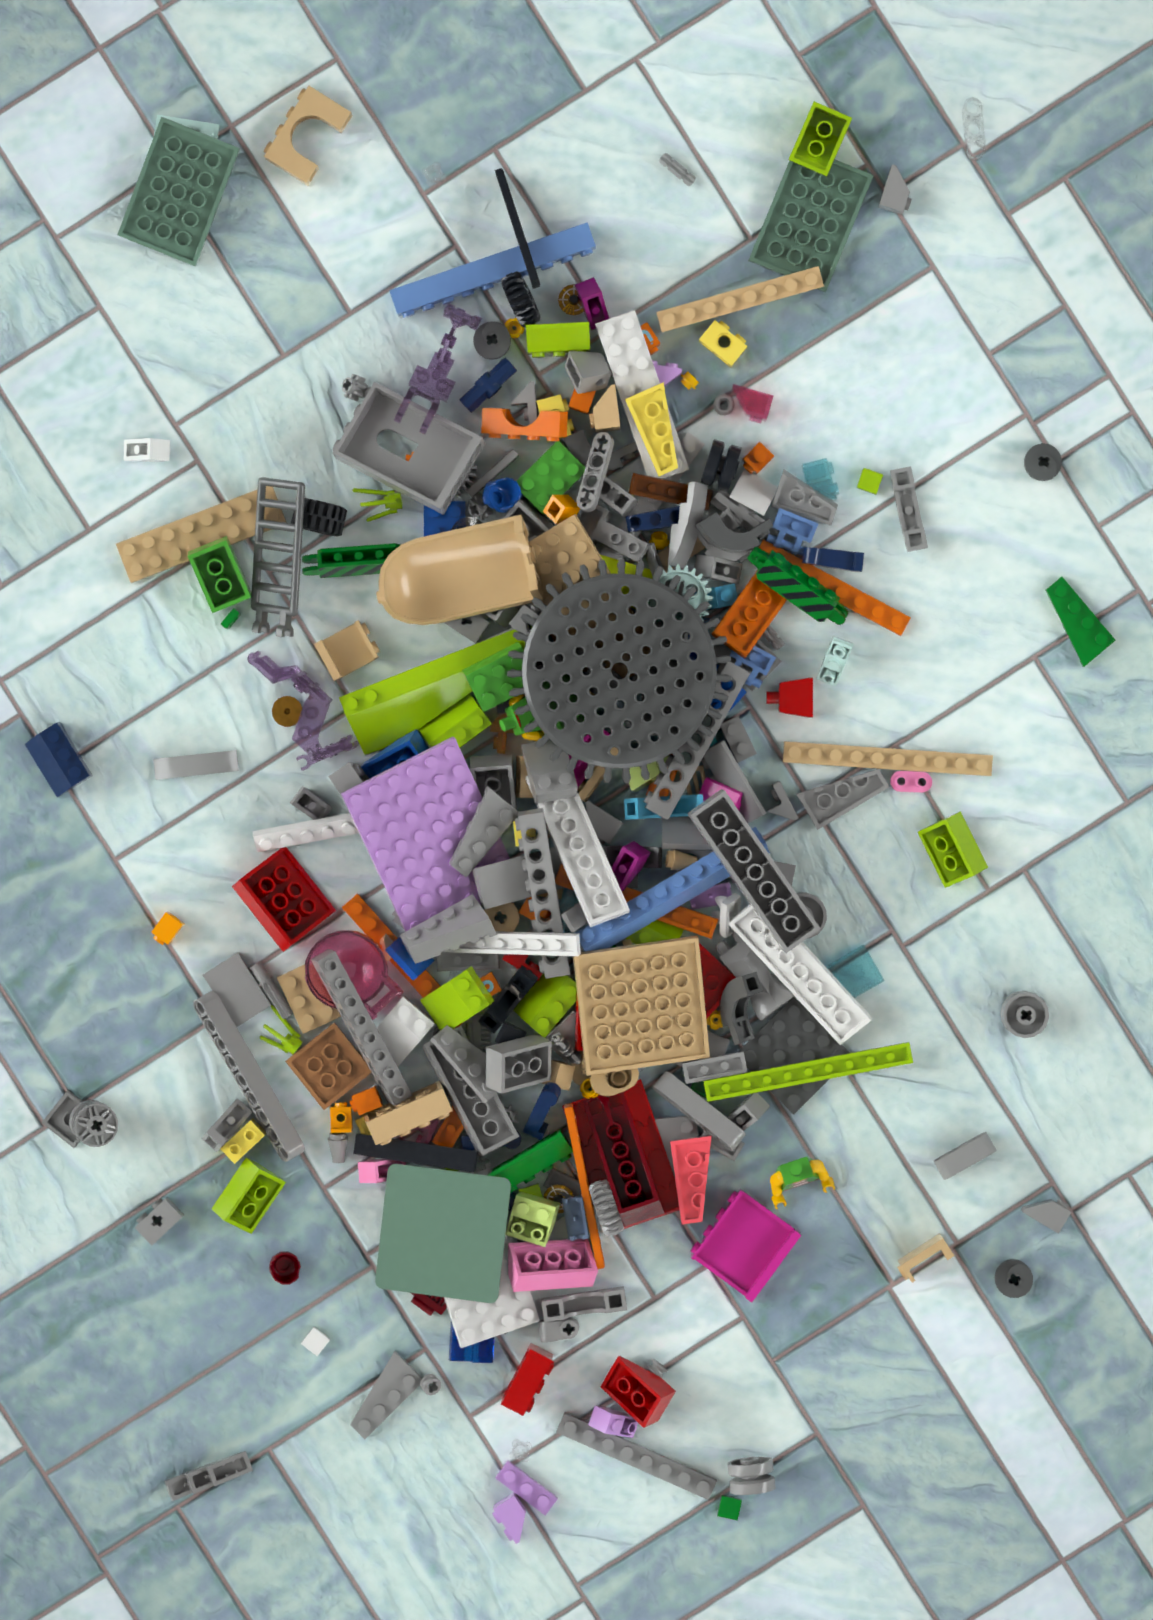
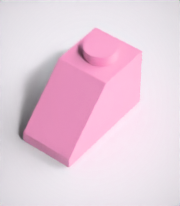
[358,1159,406,1183]

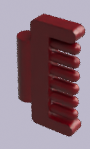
[410,1293,447,1316]

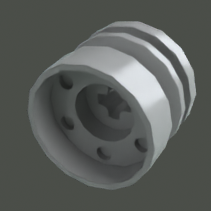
[69,1100,118,1147]

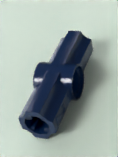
[459,357,517,413]

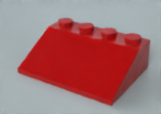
[232,847,336,952]

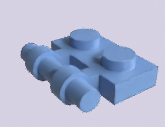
[766,508,818,556]
[729,646,776,689]

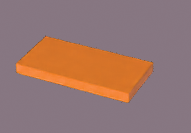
[711,570,787,659]

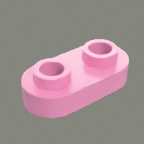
[890,771,932,793]

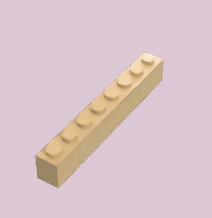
[656,266,824,332]

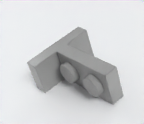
[201,1098,252,1152]

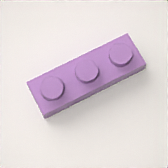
[495,1460,558,1515]

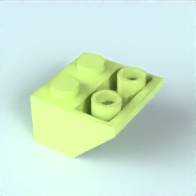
[506,1192,561,1247]

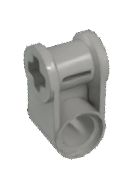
[538,1317,579,1342]

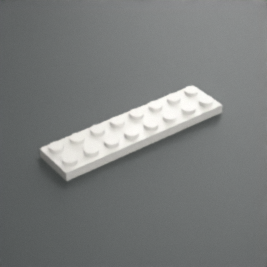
[595,310,690,479]
[525,776,630,927]
[728,904,872,1045]

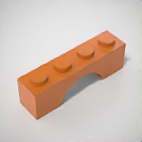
[481,408,568,441]

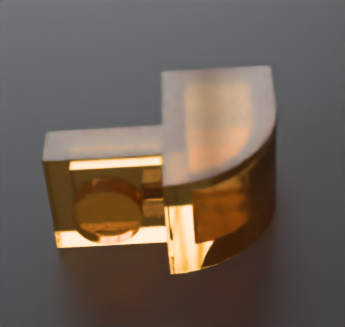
[490,713,514,754]

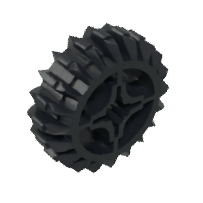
[501,271,541,328]

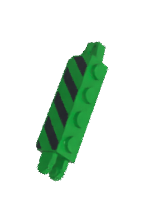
[302,543,400,578]
[747,547,849,625]

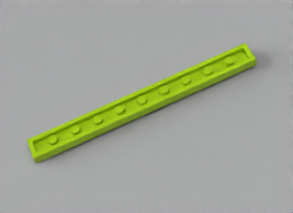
[703,1042,913,1102]

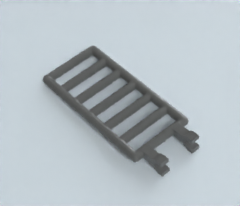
[251,477,305,637]

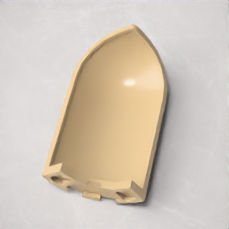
[376,515,544,625]

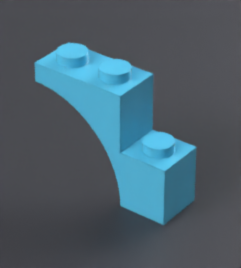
[624,794,703,820]

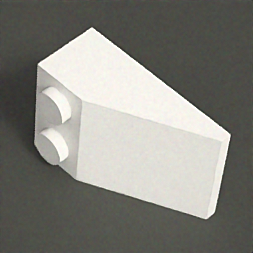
[377,996,435,1067]

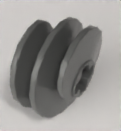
[473,322,511,360]
[1024,443,1062,481]
[994,1259,1033,1298]

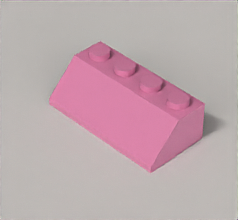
[508,1239,598,1292]

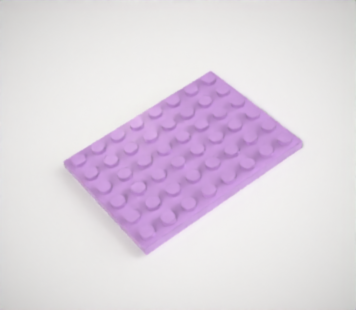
[341,737,510,932]

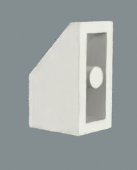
[124,438,170,462]

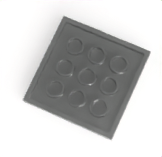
[738,997,850,1114]

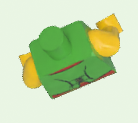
[499,694,544,741]
[770,1156,835,1209]

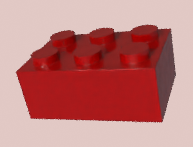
[501,1343,555,1416]

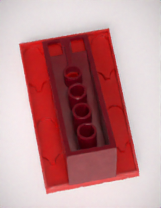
[562,1079,680,1229]

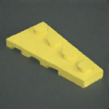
[625,382,678,476]

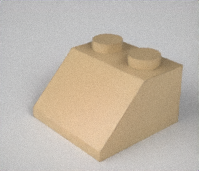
[589,384,620,433]

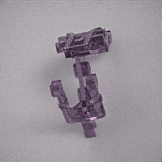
[394,303,482,435]
[247,651,359,771]

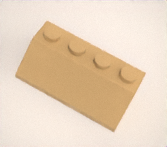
[363,1081,453,1145]

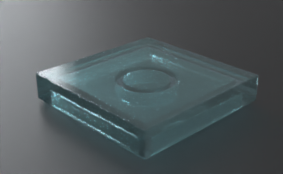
[828,944,885,998]

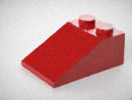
[600,1356,676,1428]

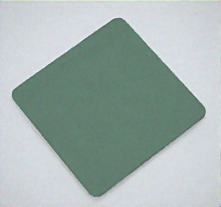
[375,1164,511,1303]

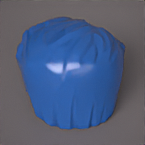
[483,477,522,513]

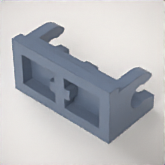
[562,1195,589,1241]

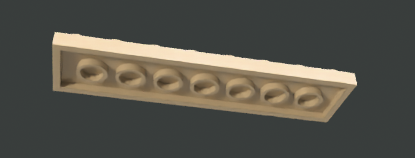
[116,486,287,583]

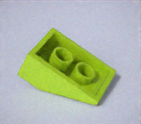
[788,101,852,177]
[420,966,495,1031]

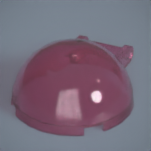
[305,930,403,1020]

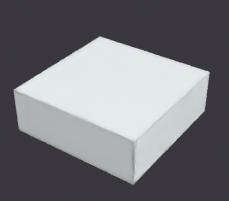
[301,1327,330,1356]

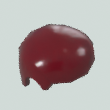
[269,1251,301,1285]

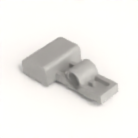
[577,499,650,563]

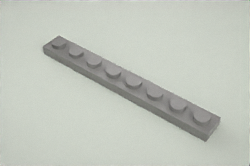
[556,1412,717,1500]

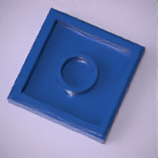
[385,937,435,981]

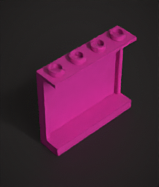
[690,1189,801,1302]

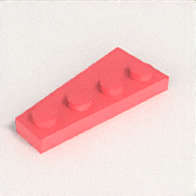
[670,1135,712,1225]

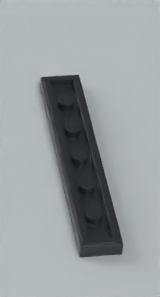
[495,168,540,289]
[353,1133,478,1172]

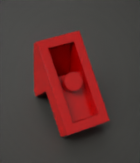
[502,954,542,980]

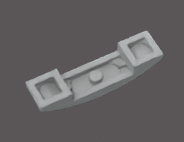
[890,466,928,552]
[153,750,239,780]

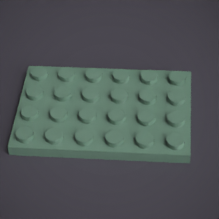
[117,117,240,266]
[748,159,874,293]

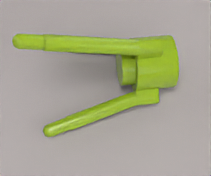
[352,488,402,522]
[260,1005,303,1055]

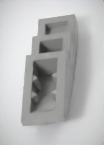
[668,482,708,570]
[164,1451,253,1501]

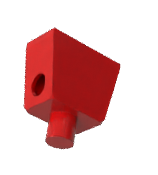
[766,678,813,718]

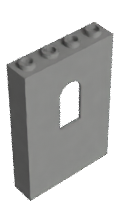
[333,382,485,515]

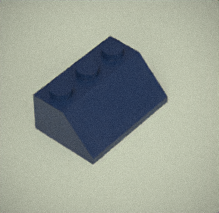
[25,722,93,798]

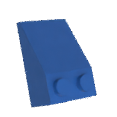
[360,730,429,779]

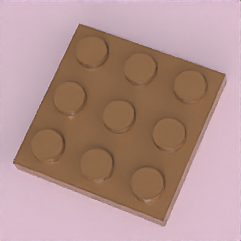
[285,1022,371,1110]

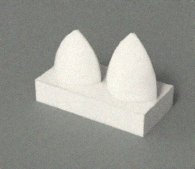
[711,893,741,938]

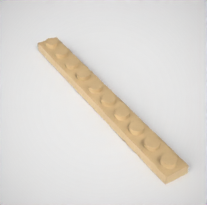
[783,741,993,776]

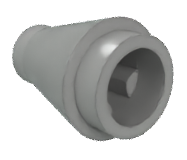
[328,1133,348,1163]

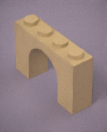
[264,86,353,186]

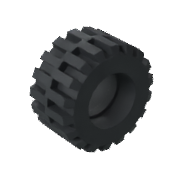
[291,498,347,537]

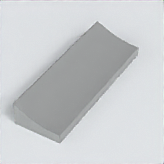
[472,847,565,910]
[422,1026,519,1158]

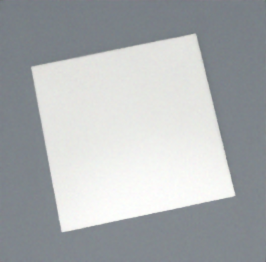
[730,469,778,516]

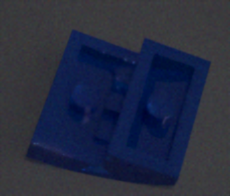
[448,1321,494,1363]

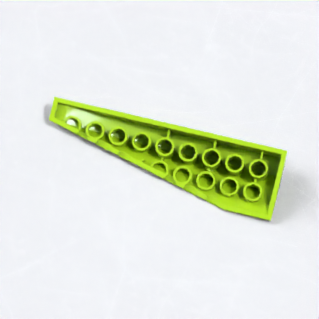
[339,625,532,755]

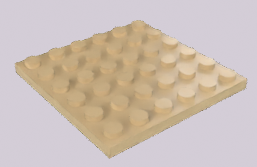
[573,936,710,1076]

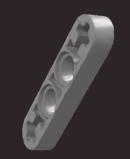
[576,432,614,512]

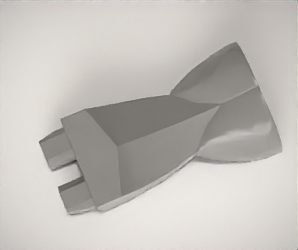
[716,932,795,1022]

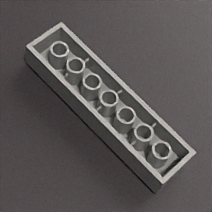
[687,789,821,953]

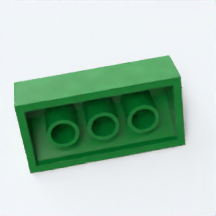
[488,1128,573,1193]

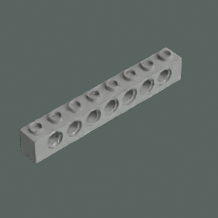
[644,661,750,820]
[515,808,570,979]
[311,949,412,1106]

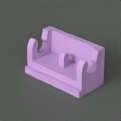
[690,882,731,910]

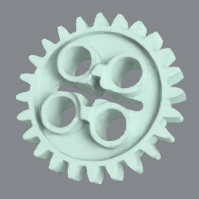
[648,564,713,627]

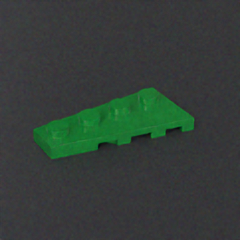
[1045,577,1116,667]

